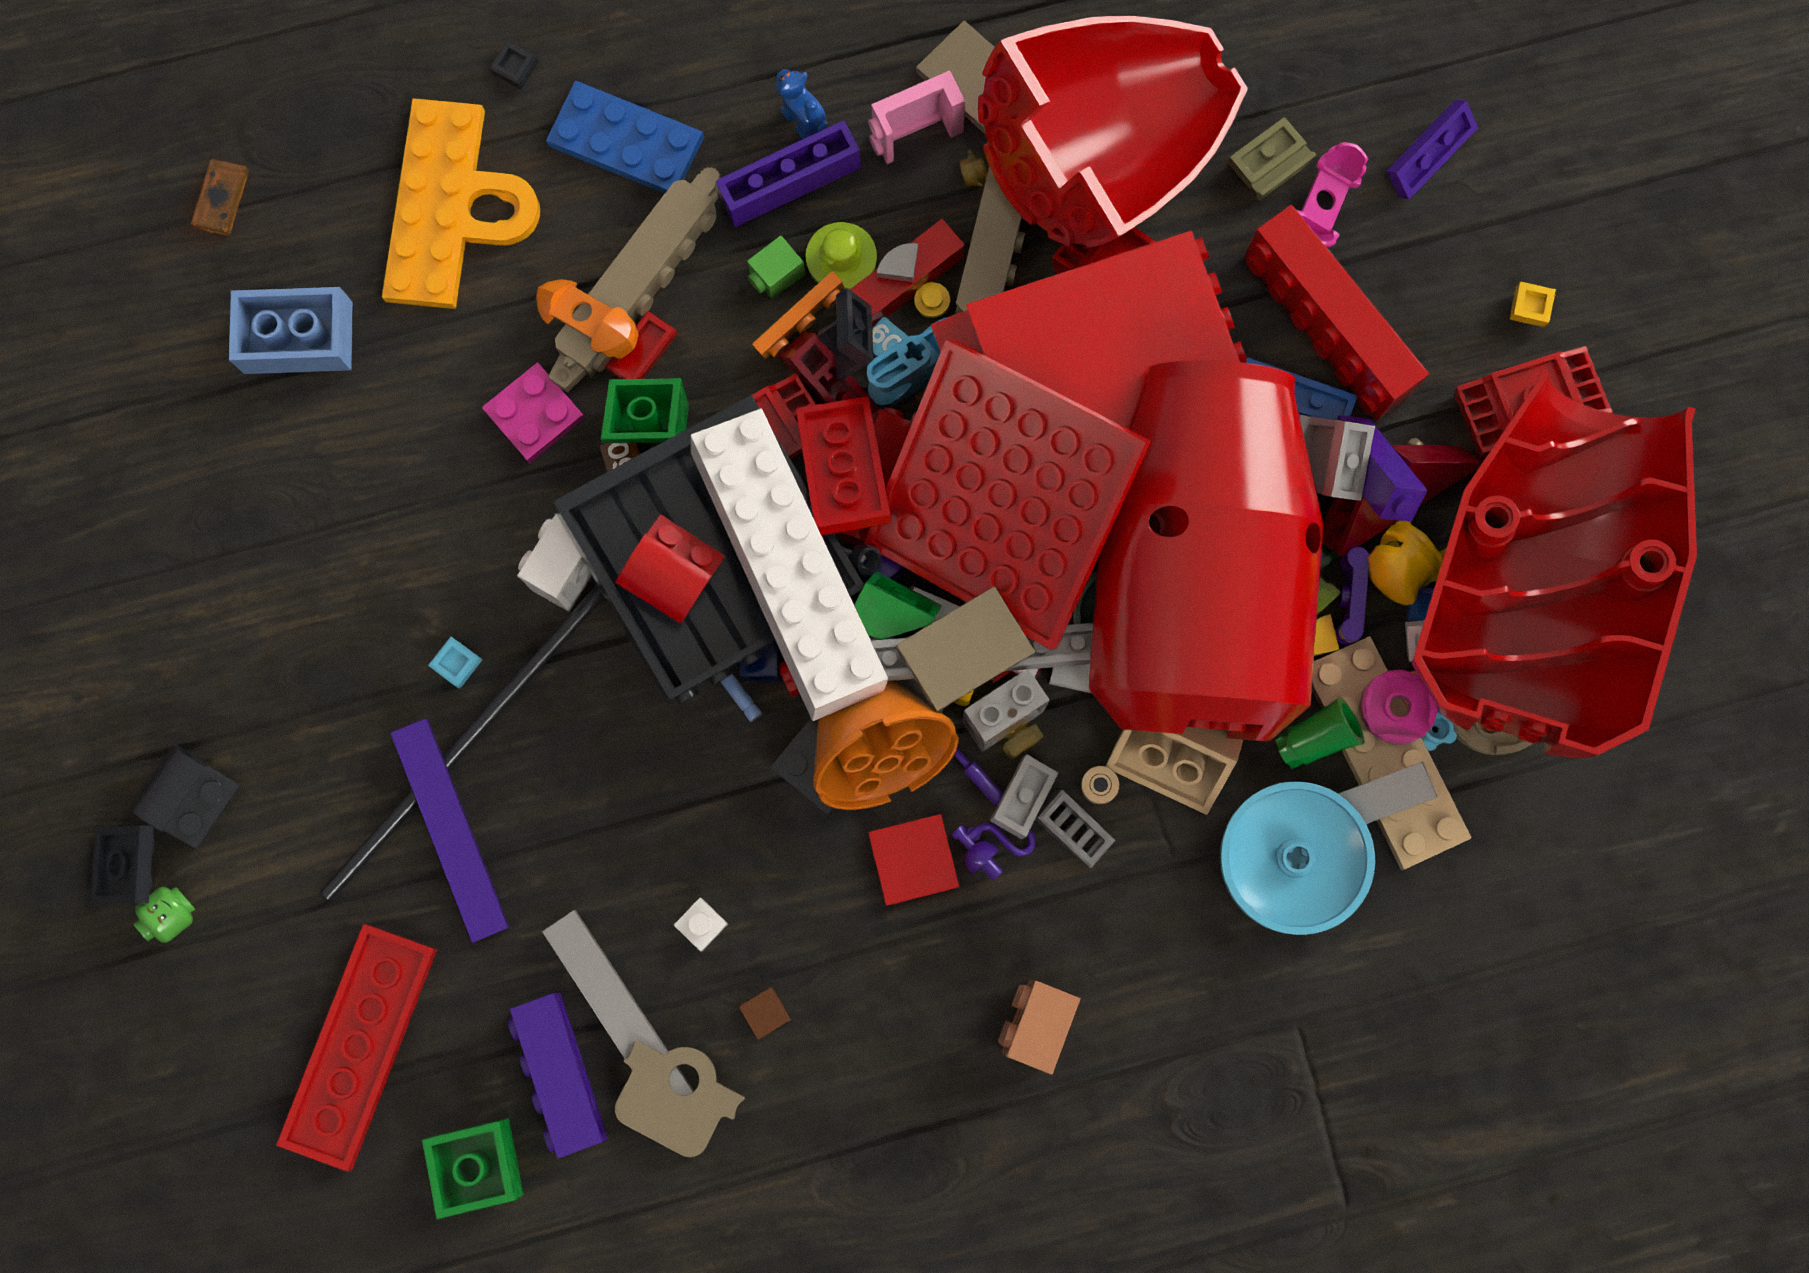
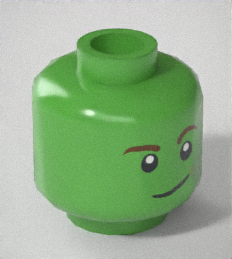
[133,887,195,943]

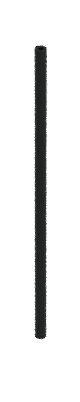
[320,584,605,901]

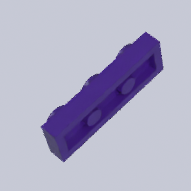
[1387,99,1478,200]

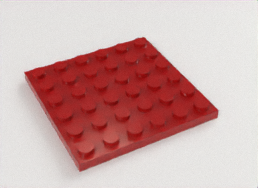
[864,339,1151,650]

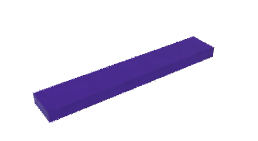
[391,719,510,943]

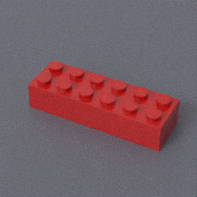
[1244,204,1429,421]

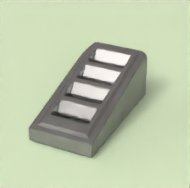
[1035,789,1115,868]

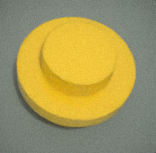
[914,282,950,318]

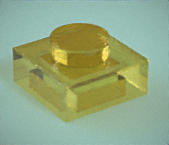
[1003,723,1044,760]

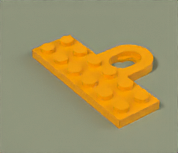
[382,99,540,309]

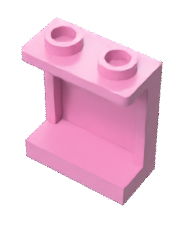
[868,70,965,164]

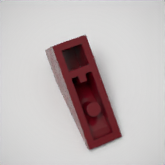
[778,332,879,414]

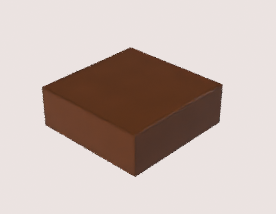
[739,987,792,1040]

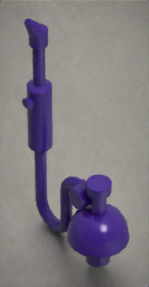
[951,748,1036,881]

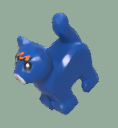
[776,69,827,139]

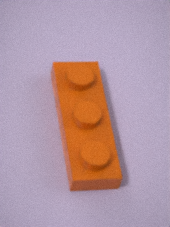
[752,271,845,360]

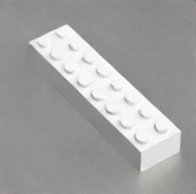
[691,408,888,721]

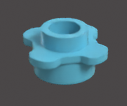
[1422,709,1457,751]

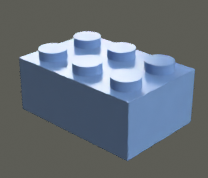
[229,287,353,374]

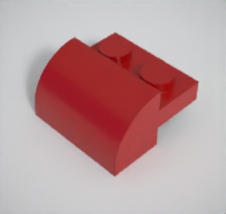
[616,514,725,624]

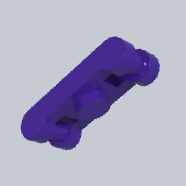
[1335,547,1369,647]

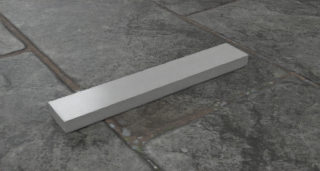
[543,910,694,1095]

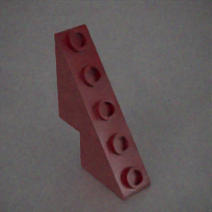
[1322,445,1482,557]

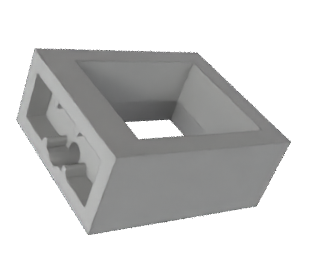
[962,669,1049,752]

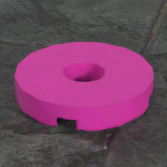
[1360,669,1438,745]

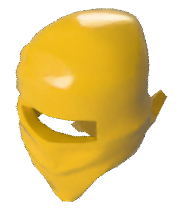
[1368,521,1446,606]

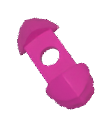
[1297,142,1368,247]

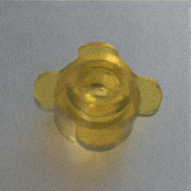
[960,150,988,190]

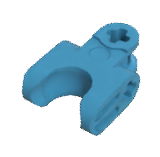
[867,318,946,409]

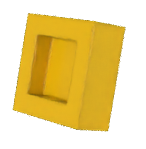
[1510,281,1556,328]

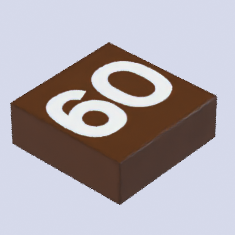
[600,443,641,472]

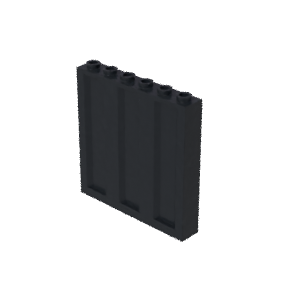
[553,395,864,705]

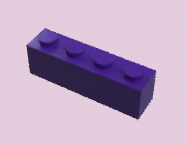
[715,120,861,227]
[508,993,608,1158]

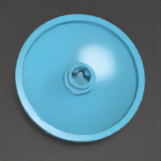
[1220,782,1375,935]

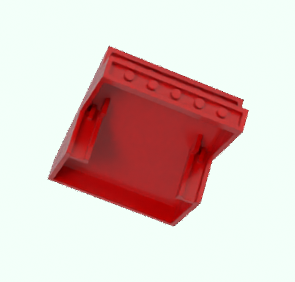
[931,231,1248,430]

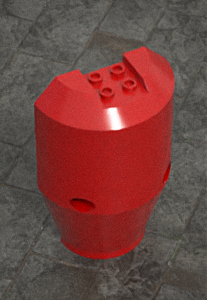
[1088,360,1324,742]
[1412,367,1697,758]

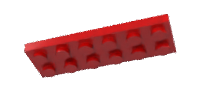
[276,924,437,1172]

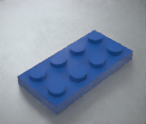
[546,80,704,194]

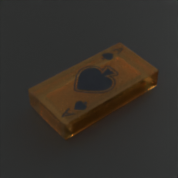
[191,159,249,236]

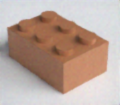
[998,980,1081,1075]

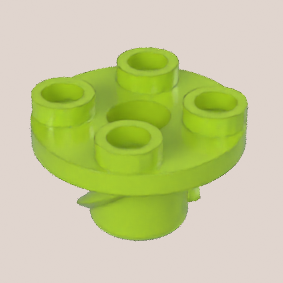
[806,222,877,292]

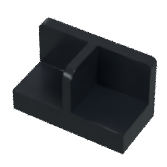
[818,288,873,380]

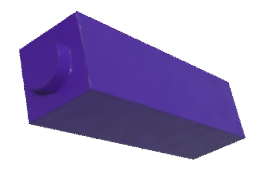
[1336,415,1428,522]

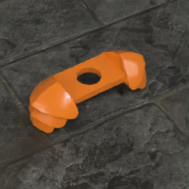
[536,279,639,359]

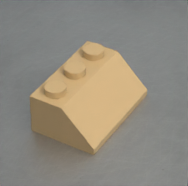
[1105,727,1243,815]

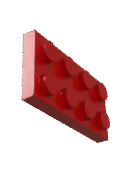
[796,396,891,535]

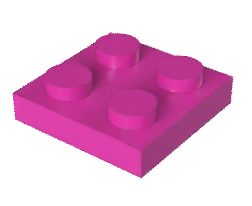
[482,362,585,464]

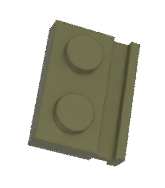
[1228,117,1317,201]

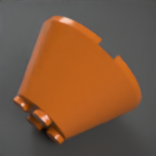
[813,680,959,810]

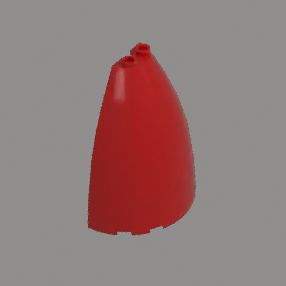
[978,16,1247,247]

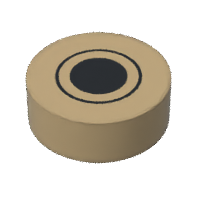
[1081,766,1119,804]

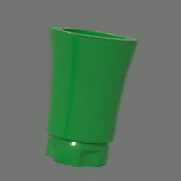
[1275,697,1365,769]

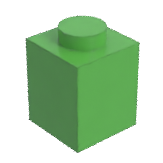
[747,236,805,300]

